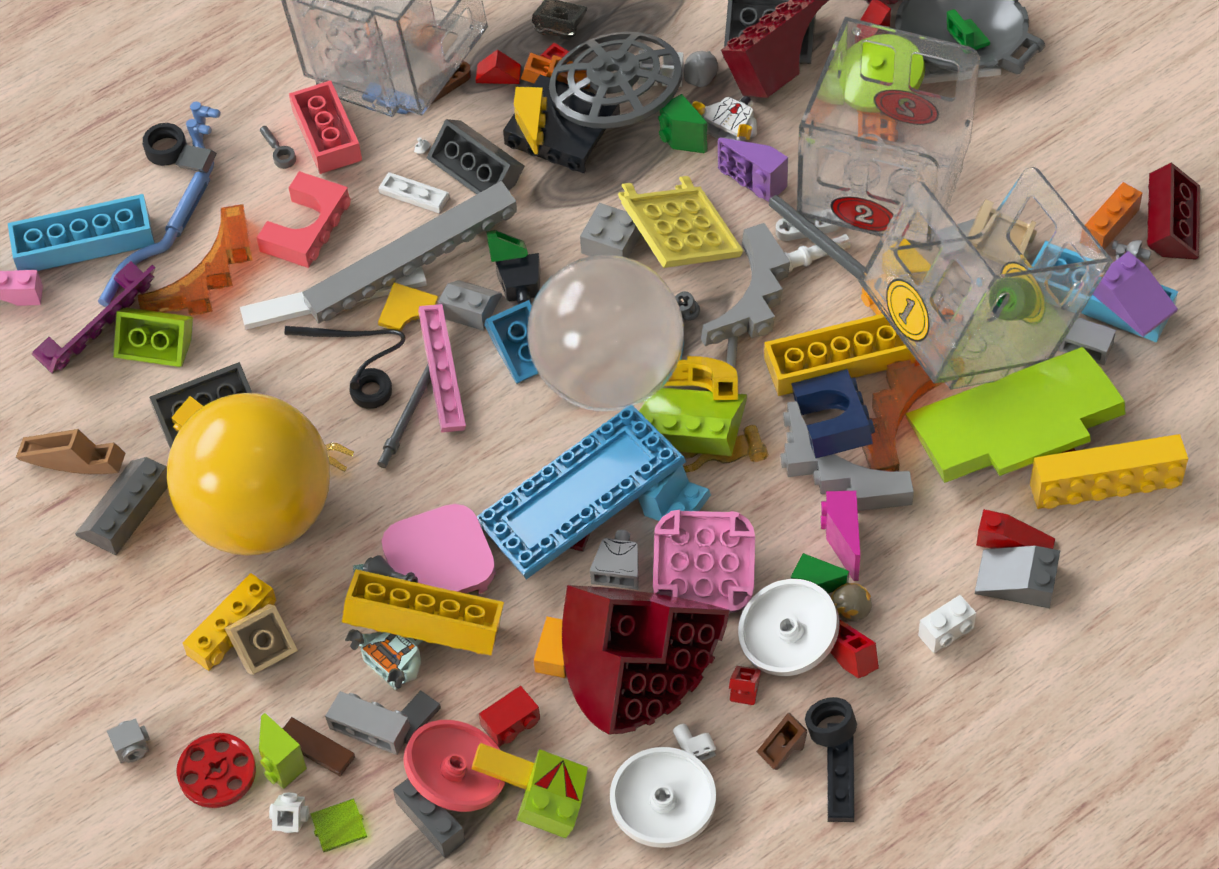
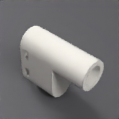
[673,724,716,762]

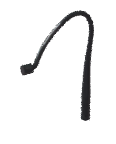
[284,326,406,390]

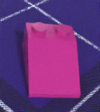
[820,491,860,581]

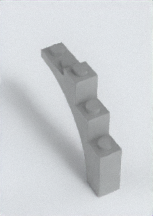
[701,223,790,346]
[780,401,914,511]

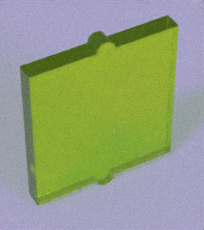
[310,798,367,853]

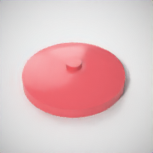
[404,720,505,812]

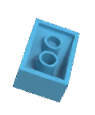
[484,300,559,384]

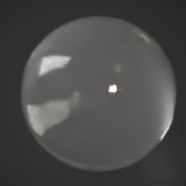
[527,254,684,412]

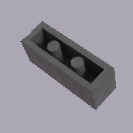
[393,778,465,858]

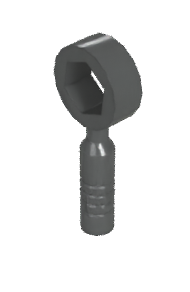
[260,126,296,169]

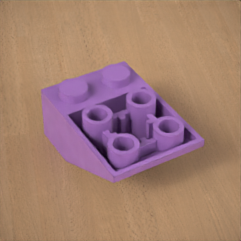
[718,137,788,202]

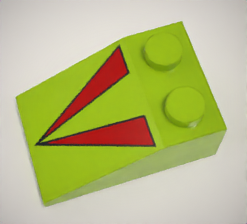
[517,749,588,838]

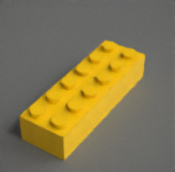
[764,312,917,396]
[1030,434,1188,509]
[342,569,504,656]

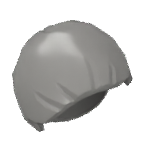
[684,51,718,87]

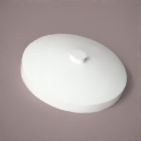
[738,579,839,676]
[610,747,716,848]

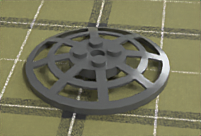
[549,32,682,128]

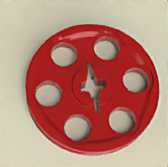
[176,733,256,808]

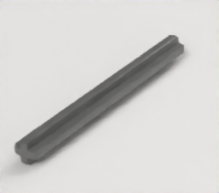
[769,195,868,280]

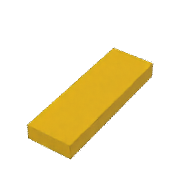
[471,743,534,790]

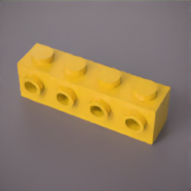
[183,573,276,671]

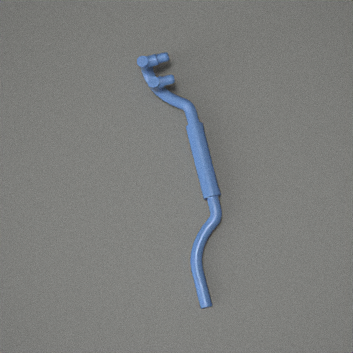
[98,102,221,307]

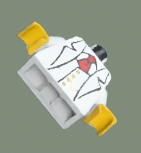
[692,96,757,141]

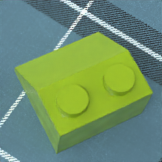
[259,713,307,789]

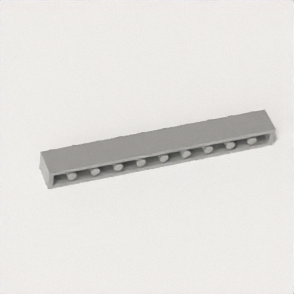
[302,181,517,324]

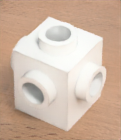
[269,792,309,833]

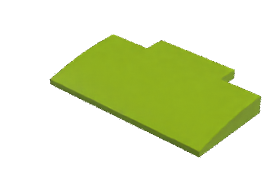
[905,347,1126,483]

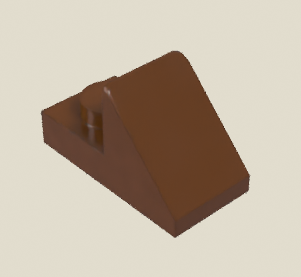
[756,713,808,770]

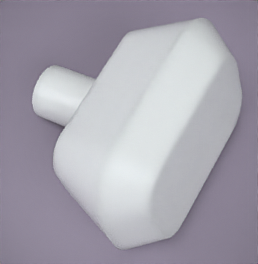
[414,137,431,154]

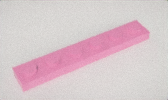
[418,304,466,433]

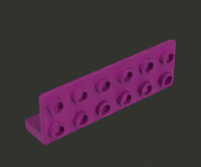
[32,261,156,374]

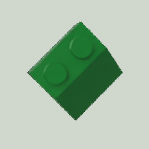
[658,94,708,153]

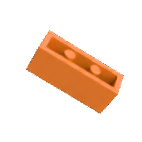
[1081,182,1143,254]

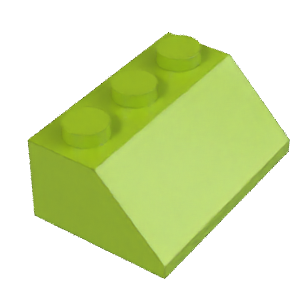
[113,307,193,367]

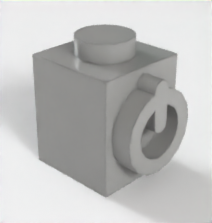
[107,718,150,763]

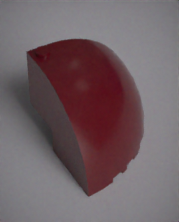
[562,585,730,735]

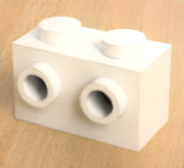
[918,595,976,653]

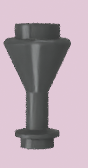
[363,555,418,583]

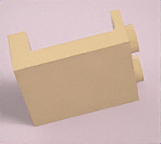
[964,199,1037,265]

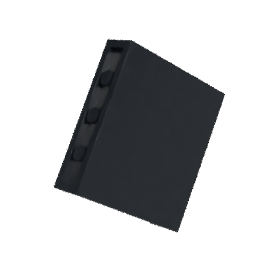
[503,74,620,173]

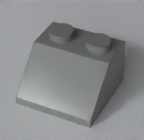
[438,280,502,331]

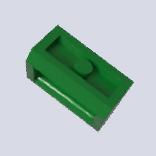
[486,230,528,262]

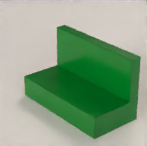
[947,9,990,52]

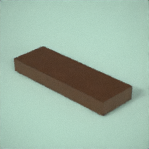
[282,717,355,777]

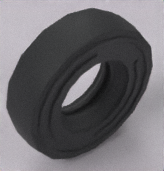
[349,368,392,409]

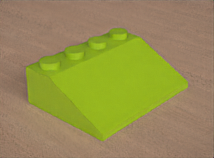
[639,387,747,456]

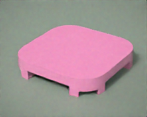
[382,504,496,594]
[652,510,755,613]

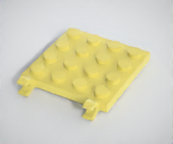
[618,176,743,268]

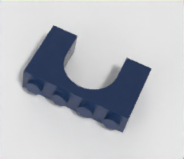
[791,369,875,459]

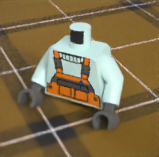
[345,629,423,690]

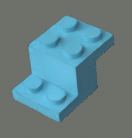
[638,465,711,521]

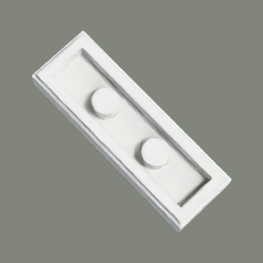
[378,172,450,214]

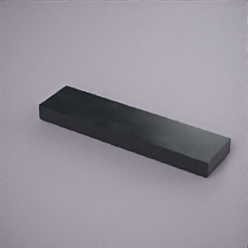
[827,723,854,822]

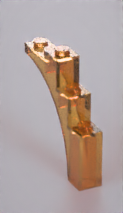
[138,204,253,315]
[862,356,962,472]

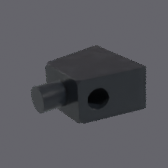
[495,253,541,304]

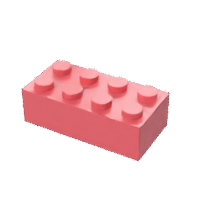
[289,80,362,174]

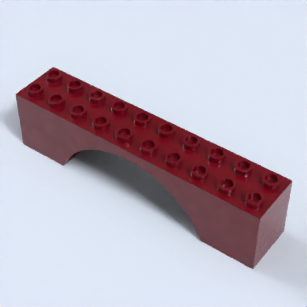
[721,0,899,98]

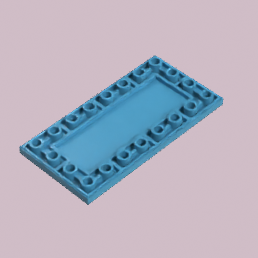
[477,404,686,580]

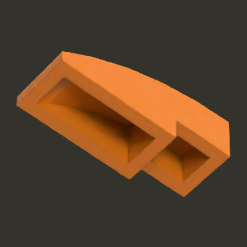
[521,53,590,89]

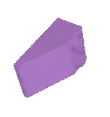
[1091,251,1178,337]

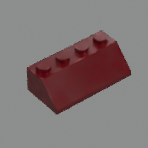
[1147,162,1200,260]

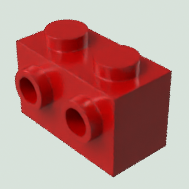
[479,685,540,747]

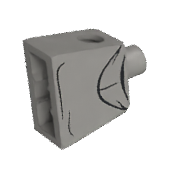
[590,530,639,590]

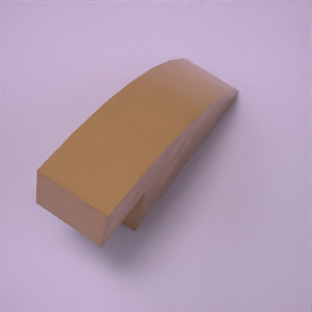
[16,429,126,474]

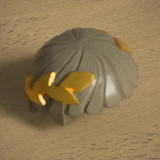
[831,583,872,622]

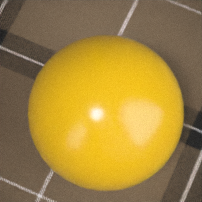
[167,393,330,555]

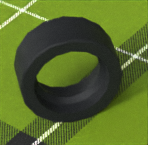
[142,123,187,166]
[805,697,857,747]

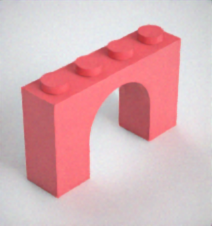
[257,171,351,268]

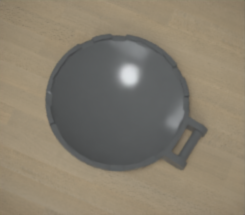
[895,0,1045,74]

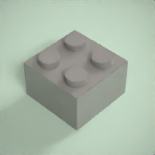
[580,203,642,267]

